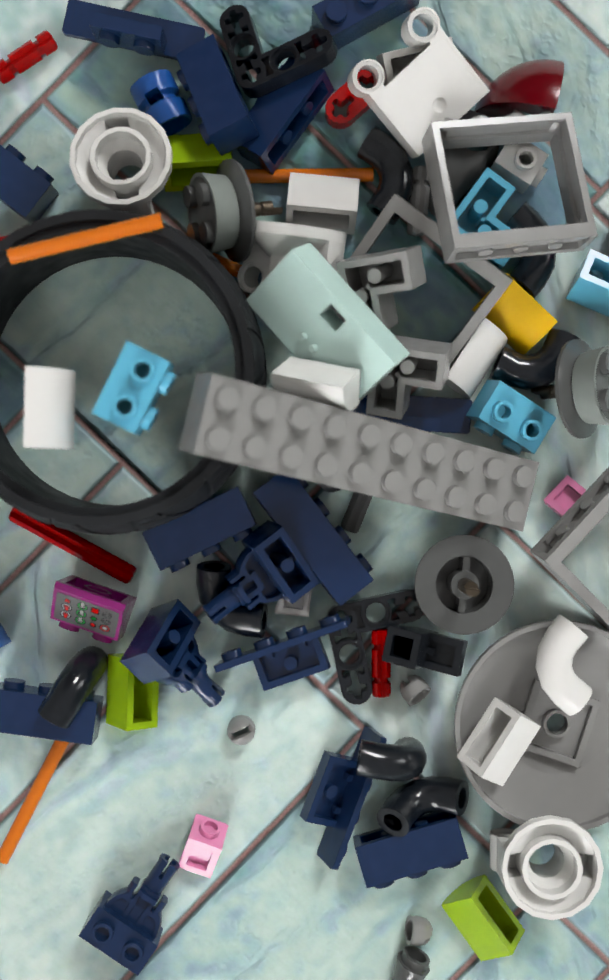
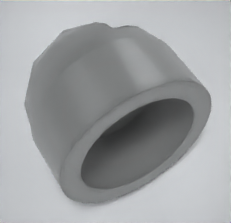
[400,675,431,706]
[227,715,255,745]
[405,915,433,946]

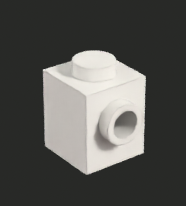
[490,143,549,195]

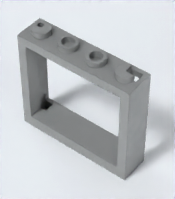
[422,110,598,264]
[332,193,513,364]
[529,467,609,631]

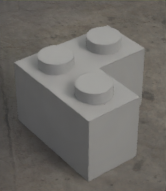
[336,245,427,329]
[366,335,453,419]

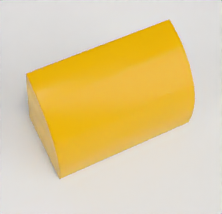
[472,273,558,354]

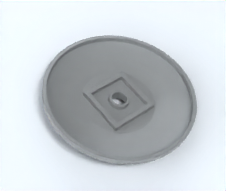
[454,620,609,830]

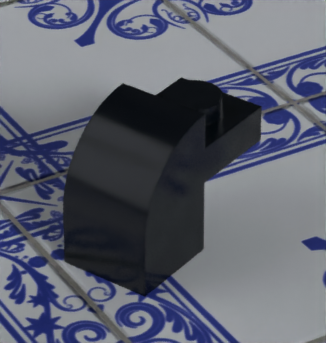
[381,625,468,677]

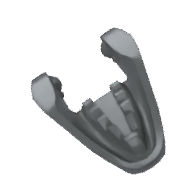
[428,145,500,216]

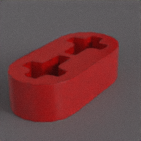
[325,70,374,129]

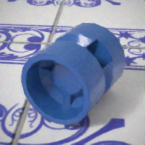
[130,69,193,136]

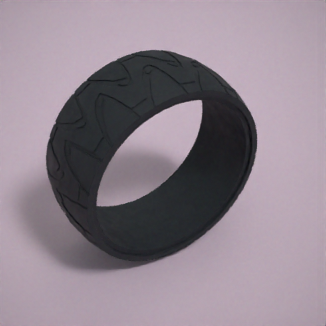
[0,209,267,535]

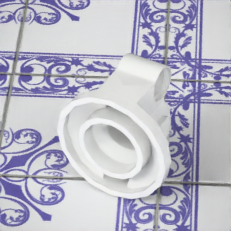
[69,107,173,216]
[237,220,347,293]
[490,815,604,920]

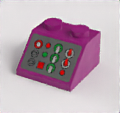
[50,575,137,643]

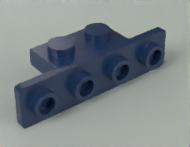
[62,0,206,60]
[352,394,472,434]
[214,613,351,691]
[300,726,387,870]

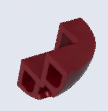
[474,59,564,118]

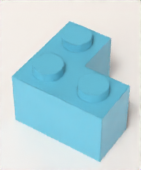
[455,167,516,270]

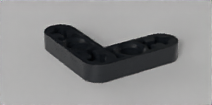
[219,5,338,99]
[326,589,424,704]

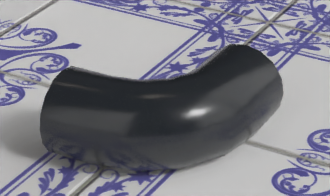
[357,126,413,225]
[505,202,556,299]
[490,328,580,390]
[196,560,268,638]
[38,646,108,728]
[356,737,427,781]
[377,776,469,837]

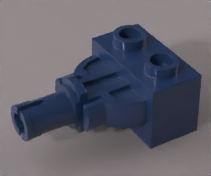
[202,520,320,625]
[120,599,225,707]
[79,853,180,976]

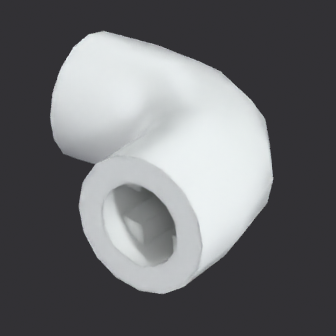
[536,614,592,716]

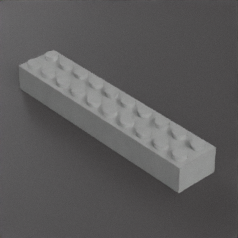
[178,373,539,532]

